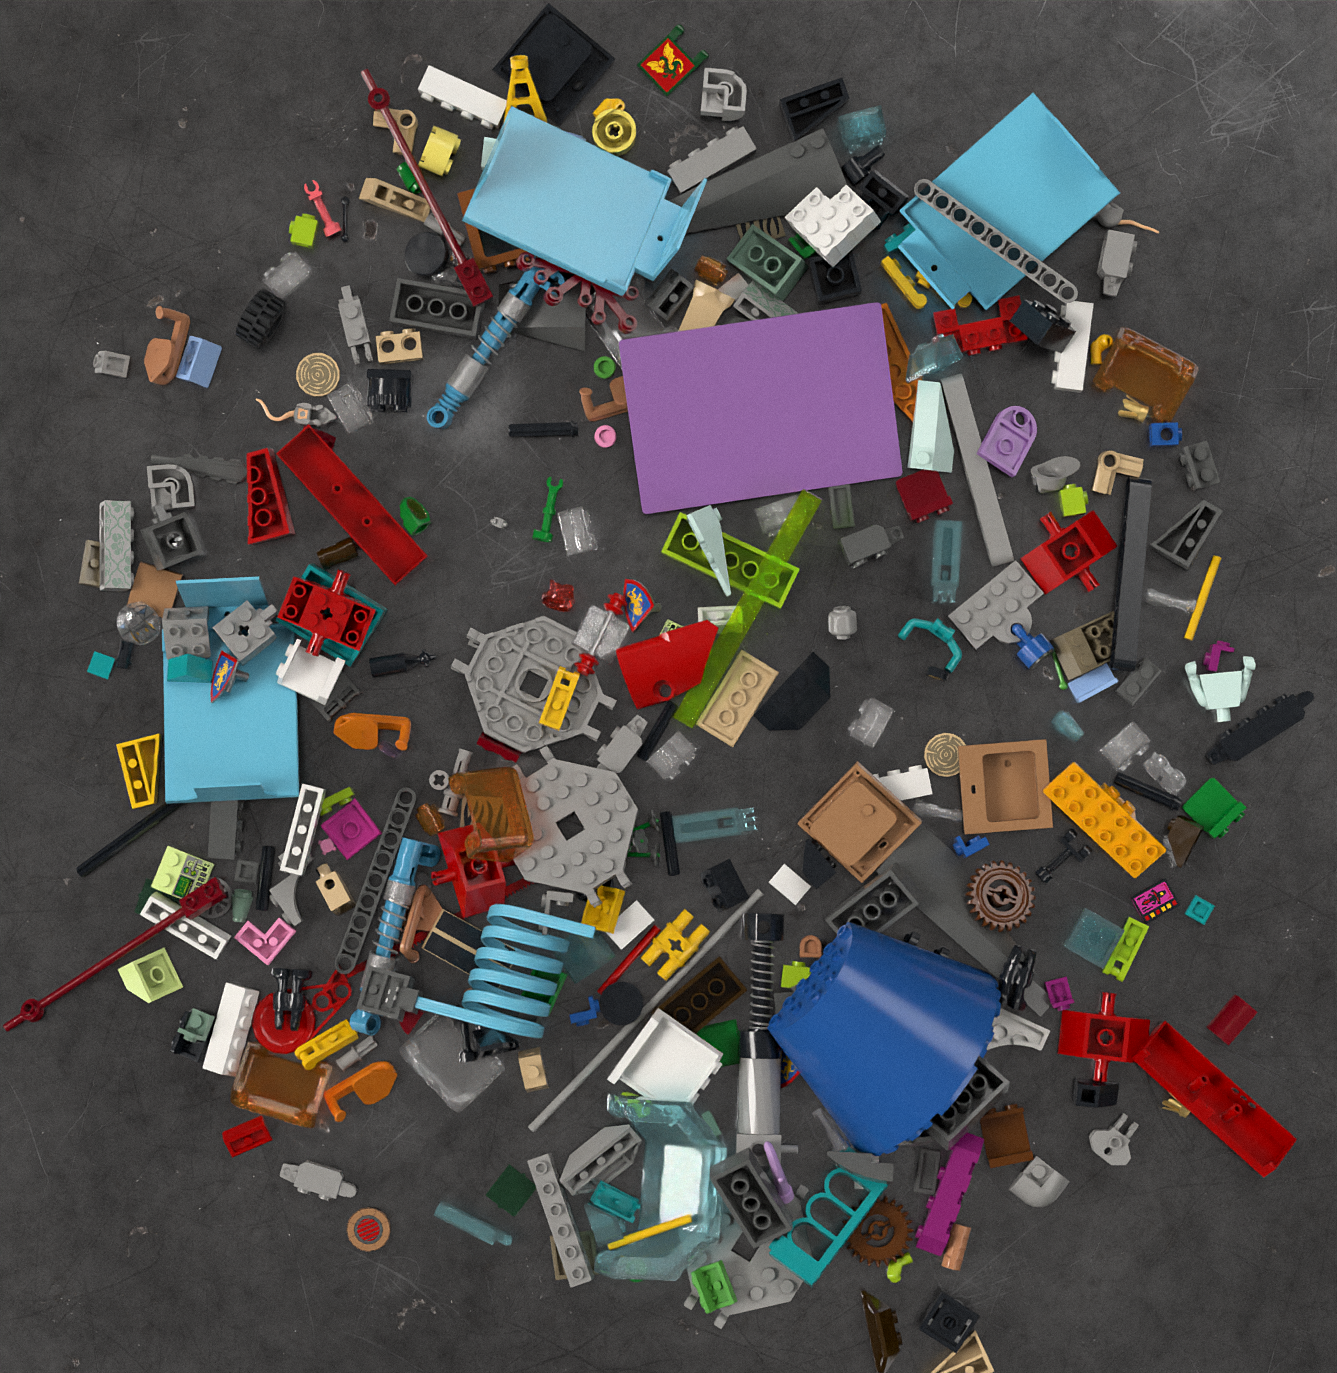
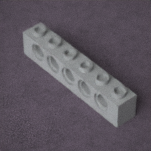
[527,1152,595,1287]

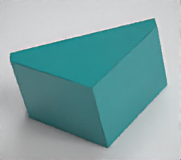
[167,654,213,683]

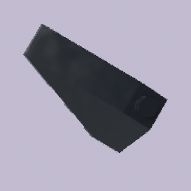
[471,1025,521,1059]

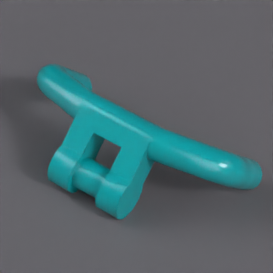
[898,618,962,673]

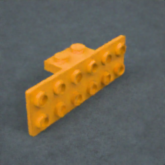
[1043,762,1166,878]

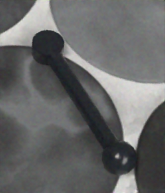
[341,196,350,242]

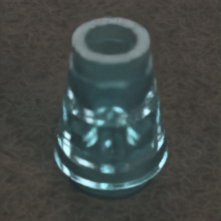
[1051,710,1084,742]

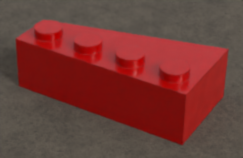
[247,448,295,545]

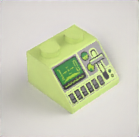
[151,846,214,899]

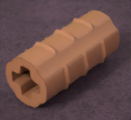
[941,1223,971,1271]

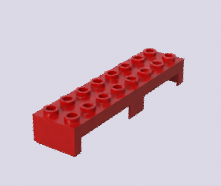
[276,424,428,585]
[1132,1021,1297,1178]

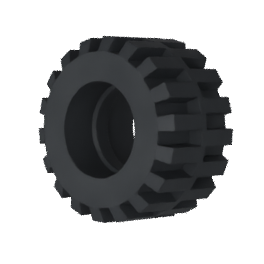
[236,288,287,349]

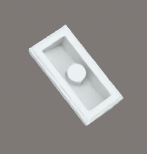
[698,605,743,634]

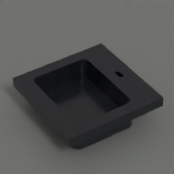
[492,3,616,127]

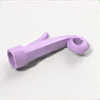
[764,1141,794,1204]

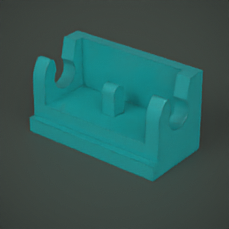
[590,1180,641,1223]

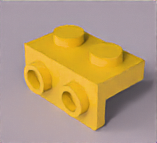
[581,885,625,934]

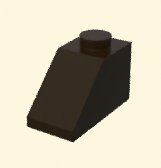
[1167,815,1204,868]

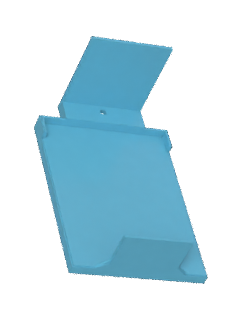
[898,93,1120,310]
[462,106,707,296]
[162,576,300,804]

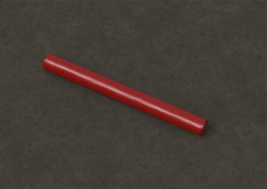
[597,924,661,995]

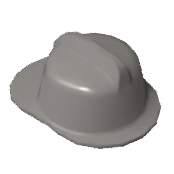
[1031,456,1080,493]

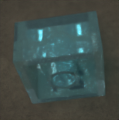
[1062,908,1125,969]

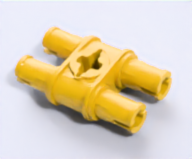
[641,909,710,981]

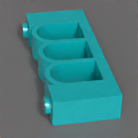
[768,1147,889,1287]

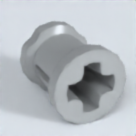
[429,770,450,790]

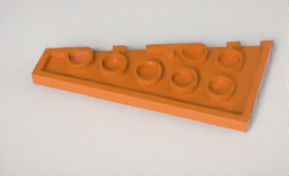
[881,303,922,422]

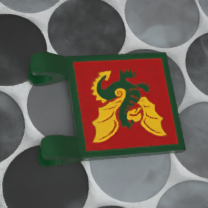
[637,24,709,96]

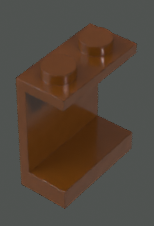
[979,1103,1034,1168]

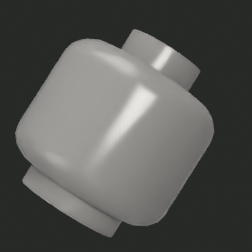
[828,606,857,639]

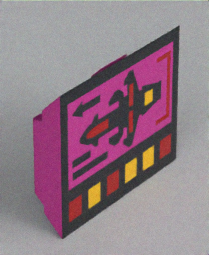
[1131,878,1180,924]

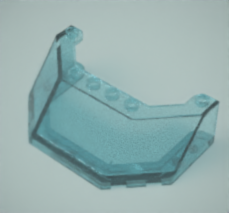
[594,1094,727,1281]

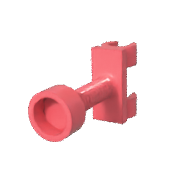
[304,180,342,237]

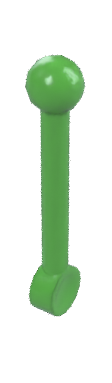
[1052,649,1068,690]

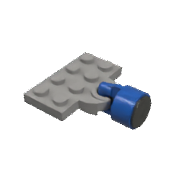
[948,560,1054,669]

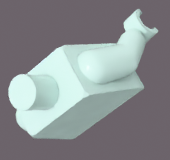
[1185,656,1256,722]

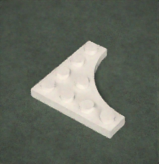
[987,1008,1050,1051]

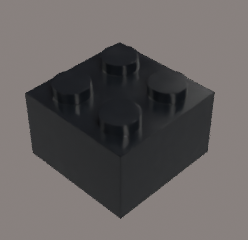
[808,250,862,304]
[1010,299,1076,353]

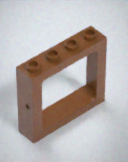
[457,188,539,274]

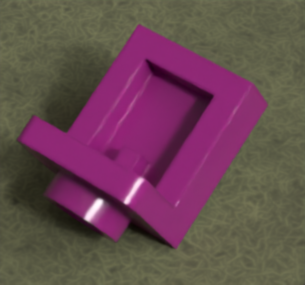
[1203,641,1235,672]
[1044,976,1075,1011]

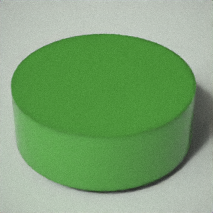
[594,356,616,379]

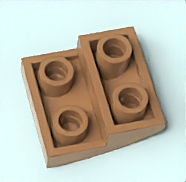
[127,561,183,618]

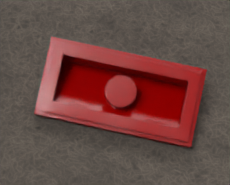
[222,1115,273,1158]

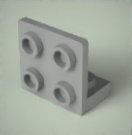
[162,606,211,660]
[538,890,575,935]

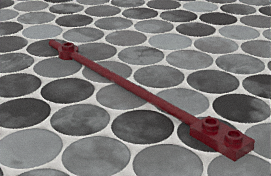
[361,69,494,308]
[3,877,227,1032]

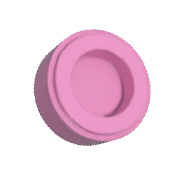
[595,425,617,448]

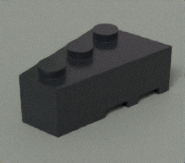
[779,77,849,142]

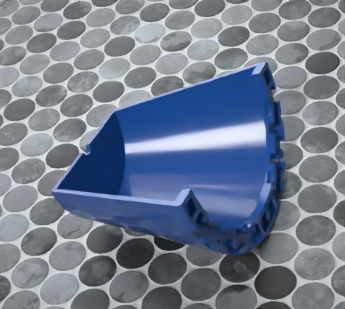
[767,922,1001,1156]

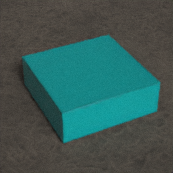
[87,651,116,680]
[1185,895,1215,925]

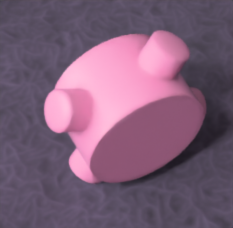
[318,837,337,855]

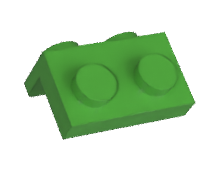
[691,1260,738,1314]

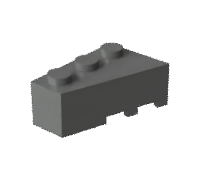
[208,800,244,860]

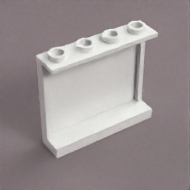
[607,1008,723,1125]

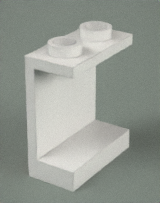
[276,639,345,705]

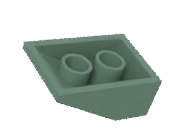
[726,224,809,301]

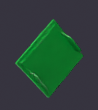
[696,1019,740,1068]

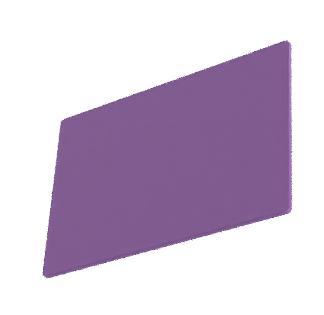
[619,302,903,514]

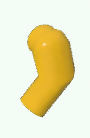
[592,98,625,118]
[1090,334,1113,365]

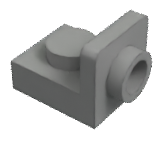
[93,351,130,378]

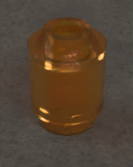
[694,255,728,285]
[415,802,445,836]

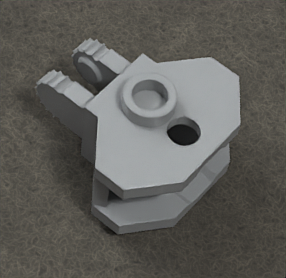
[1089,1114,1139,1165]

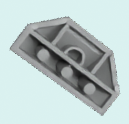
[560,1124,642,1196]

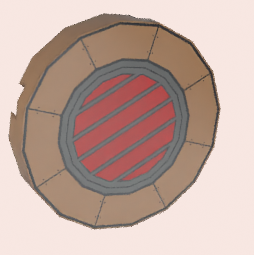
[346,1207,391,1252]

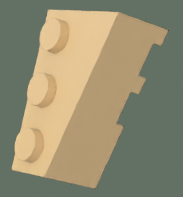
[931,1330,994,1373]

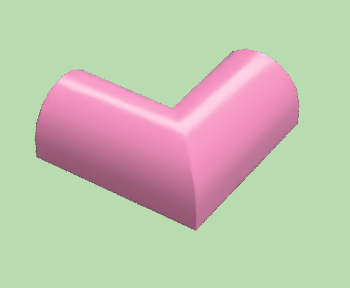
[234,917,296,966]

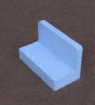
[176,336,222,388]
[1067,663,1119,703]

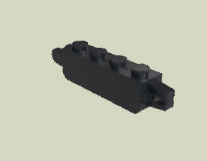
[1206,691,1315,765]

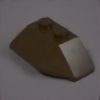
[859,1288,903,1373]

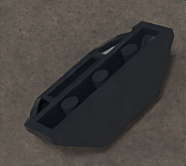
[753,652,831,731]

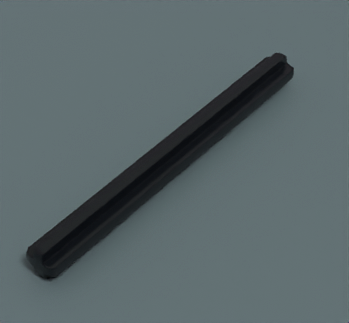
[76,802,185,877]

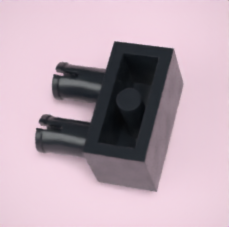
[859,170,910,230]

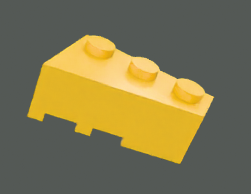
[116,734,162,809]

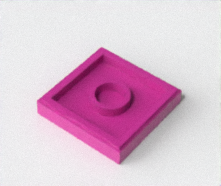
[320,798,382,860]

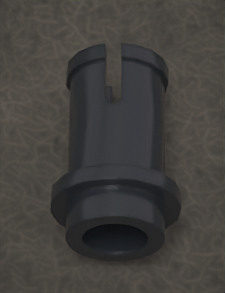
[115,641,134,669]

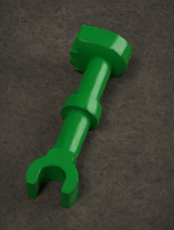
[532,477,563,543]

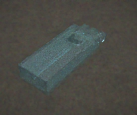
[930,520,962,602]
[672,807,756,843]
[433,1200,513,1246]

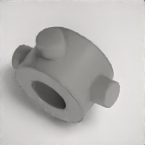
[490,517,508,529]

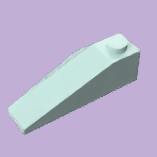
[907,380,954,473]
[687,505,731,597]

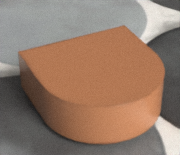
[800,935,822,957]

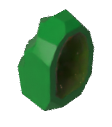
[399,497,431,536]

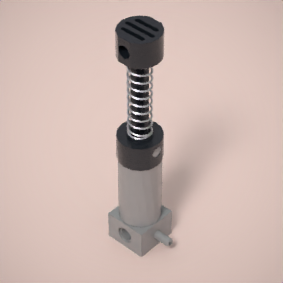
[736,913,798,1166]

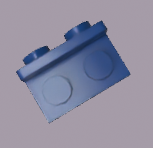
[953,835,990,859]

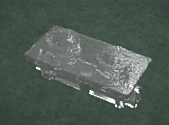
[1143,751,1187,795]

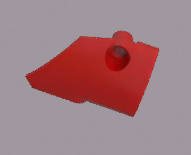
[616,620,719,709]

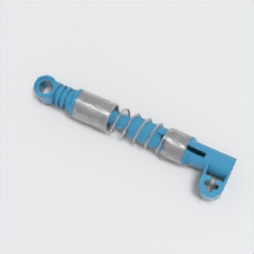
[427,256,567,429]
[350,837,441,1036]

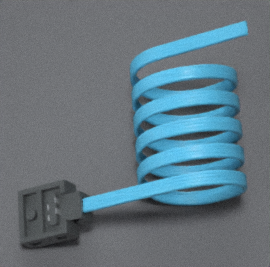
[356,904,596,1038]

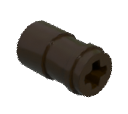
[316,537,360,570]

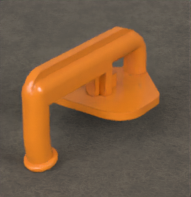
[333,713,411,750]
[324,1061,397,1122]

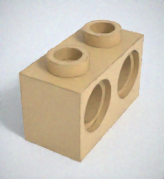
[376,328,424,365]

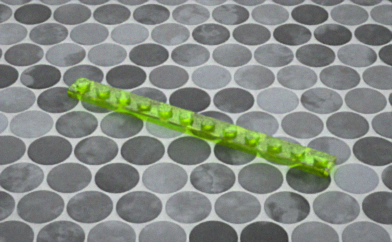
[673,488,823,728]

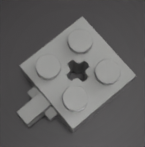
[1097,230,1137,297]
[213,600,279,666]

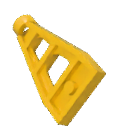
[503,55,547,123]

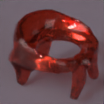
[541,580,575,612]

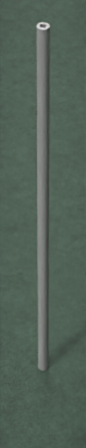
[528,889,764,1132]

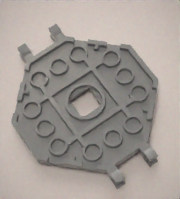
[451,616,617,753]
[503,745,639,908]
[678,1167,813,1329]

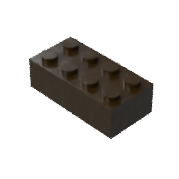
[651,956,748,1034]

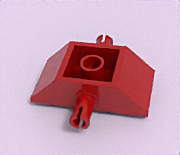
[1020,510,1118,595]
[278,569,376,657]
[431,823,516,918]
[1057,992,1150,1082]

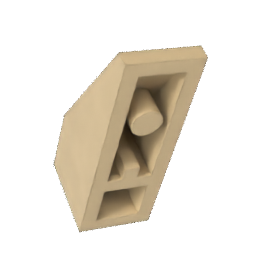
[359,178,431,222]

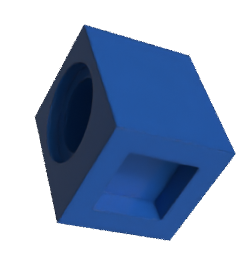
[1149,422,1182,447]

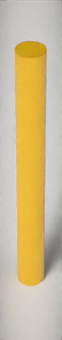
[1184,555,1221,641]
[607,1214,693,1250]

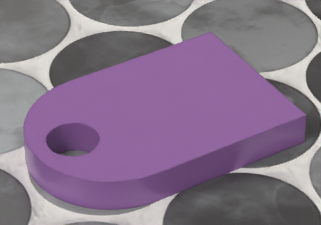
[976,406,1037,477]

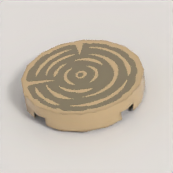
[296,353,340,397]
[924,733,966,777]

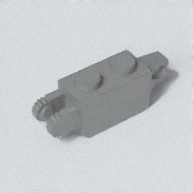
[338,285,373,365]
[597,715,648,773]
[280,1160,358,1201]

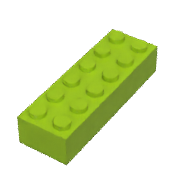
[661,512,799,610]

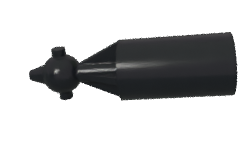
[369,649,436,678]

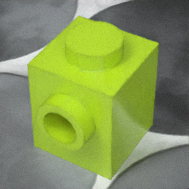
[289,214,319,249]
[1058,484,1088,518]
[781,961,811,988]

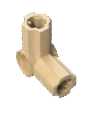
[373,109,418,155]
[1091,451,1144,495]

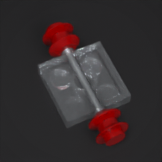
[571,593,630,676]

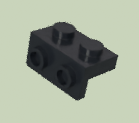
[700,859,749,913]
[170,1011,215,1063]

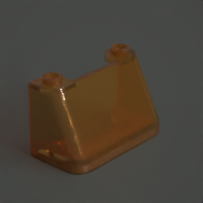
[1093,327,1199,422]
[448,767,534,862]
[230,1041,333,1128]

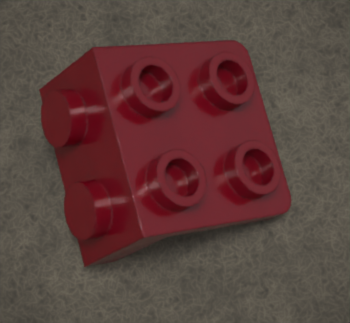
[896,469,953,523]

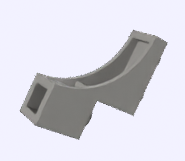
[269,853,314,926]

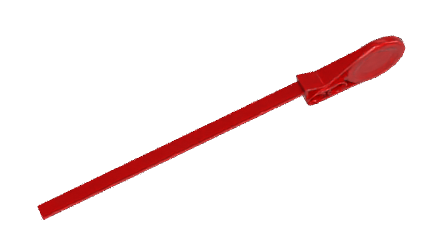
[252,878,534,1054]

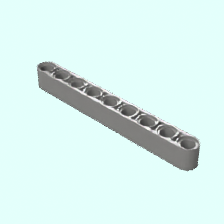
[914,179,1078,303]
[940,373,1014,567]

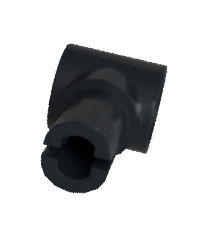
[841,145,885,185]

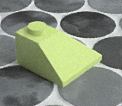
[118,948,183,1003]

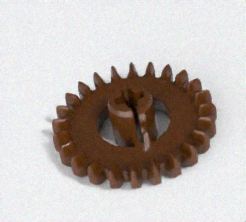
[965,860,1036,933]
[842,1195,914,1268]

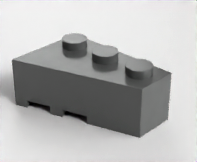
[1150,500,1223,571]

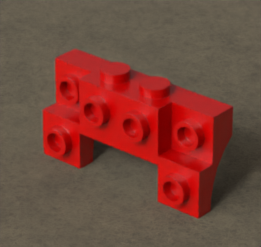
[933,295,1028,358]

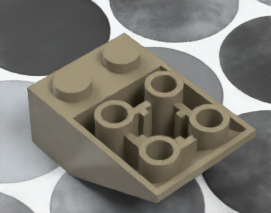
[1050,611,1114,680]

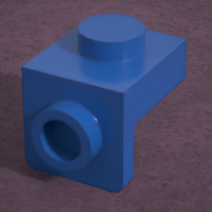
[569,995,601,1026]

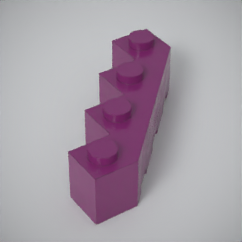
[915,1132,984,1256]

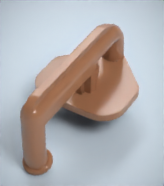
[144,306,190,385]
[579,376,628,421]
[400,884,442,963]

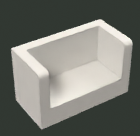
[606,900,654,950]

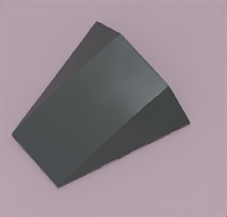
[499,271,586,352]

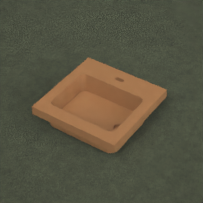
[957,739,1053,834]
[797,761,922,883]

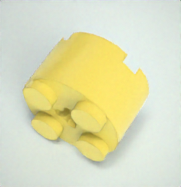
[592,109,636,156]
[418,126,461,176]

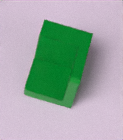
[788,234,817,261]

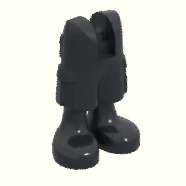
[999,945,1036,1011]
[271,968,313,1031]

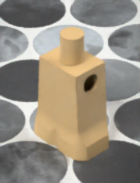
[679,280,735,331]

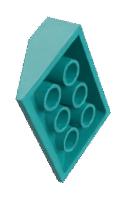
[275,563,388,667]

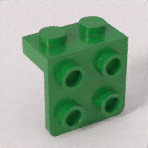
[1183,778,1247,838]

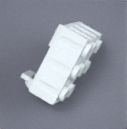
[785,185,881,267]

